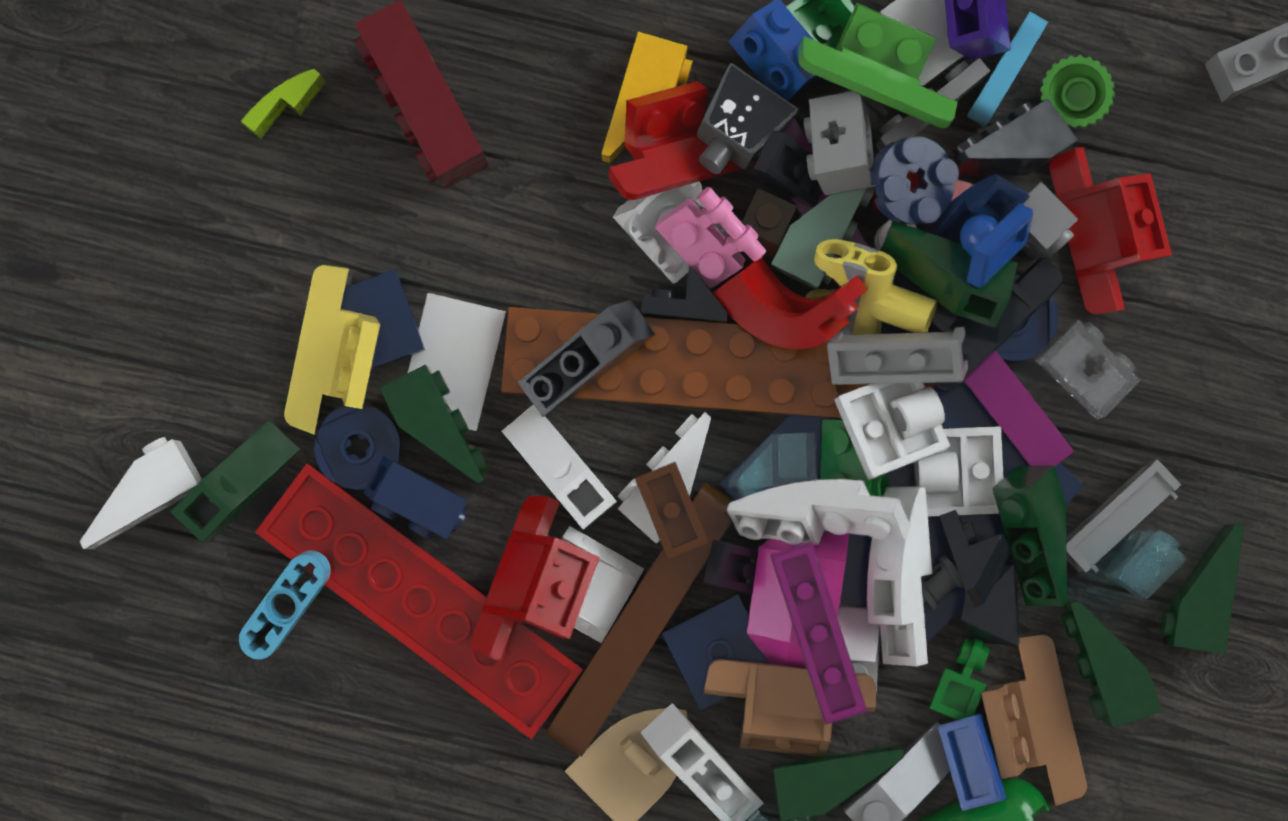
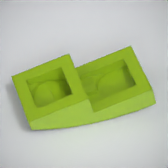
[241,69,326,139]

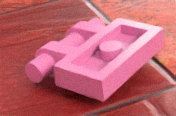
[655,187,766,289]

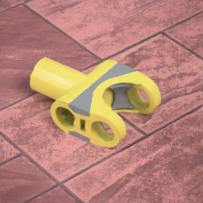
[806,239,938,335]

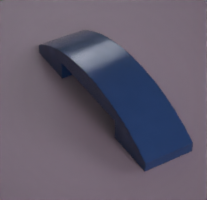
[892,174,1030,299]

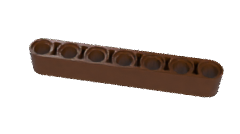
[545,482,734,757]

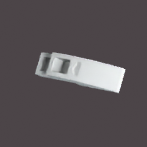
[727,479,910,545]
[867,486,932,666]

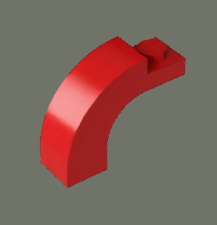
[713,257,868,349]

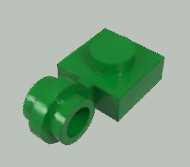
[929,638,990,720]

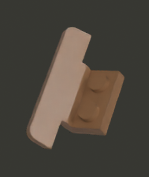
[981,635,1087,806]
[703,659,876,757]

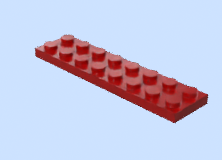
[255,463,583,740]

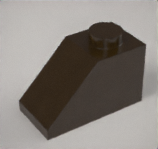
[730,188,797,278]

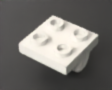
[834,383,951,480]
[914,426,1004,516]

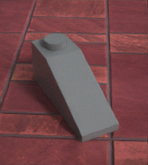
[841,721,950,821]

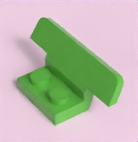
[798,3,958,128]

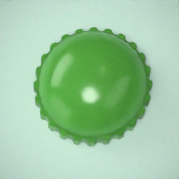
[1040,55,1115,129]

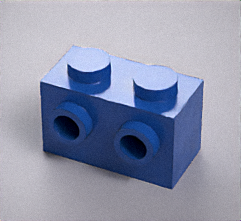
[728,0,820,102]

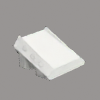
[613,182,729,283]
[561,526,644,643]

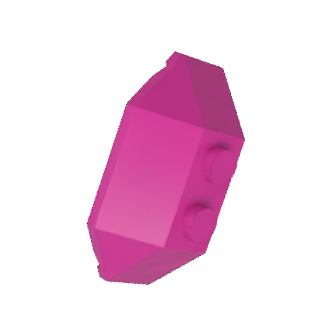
[747,531,849,667]

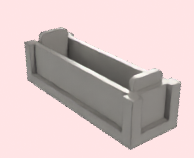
[827,327,968,385]
[1066,459,1181,573]

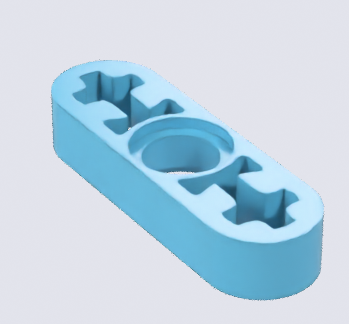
[966,11,1048,127]
[239,550,331,659]

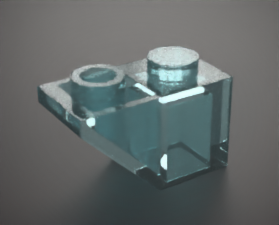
[728,433,817,497]
[1104,529,1187,599]

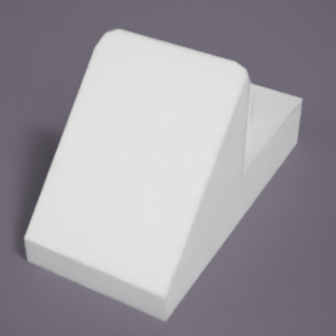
[838,604,881,693]

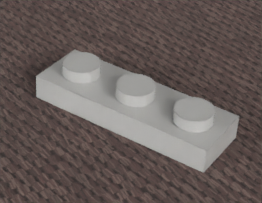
[876,58,990,150]

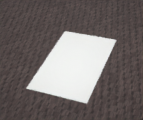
[408,293,506,431]

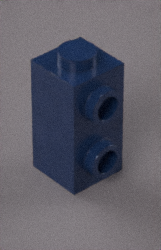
[363,456,467,540]

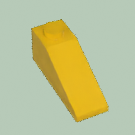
[601,31,693,163]

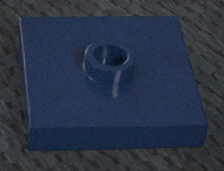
[341,269,426,370]
[661,594,770,710]

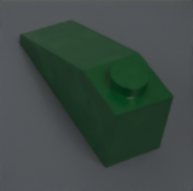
[1160,524,1245,655]
[771,745,904,821]

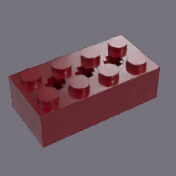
[354,0,489,190]

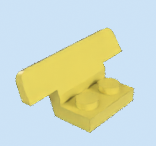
[284,265,380,434]

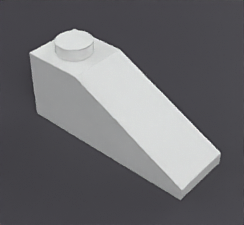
[79,437,202,549]
[640,703,764,821]

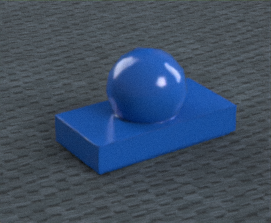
[960,203,1033,288]
[938,714,1007,811]

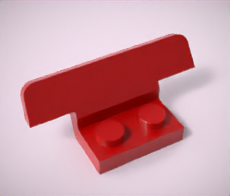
[609,81,759,200]
[1049,147,1172,314]
[471,496,600,661]

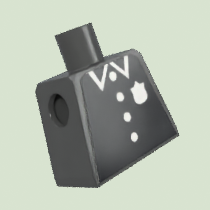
[696,63,799,174]

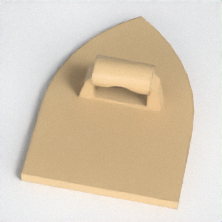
[565,708,687,821]

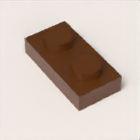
[635,461,708,559]

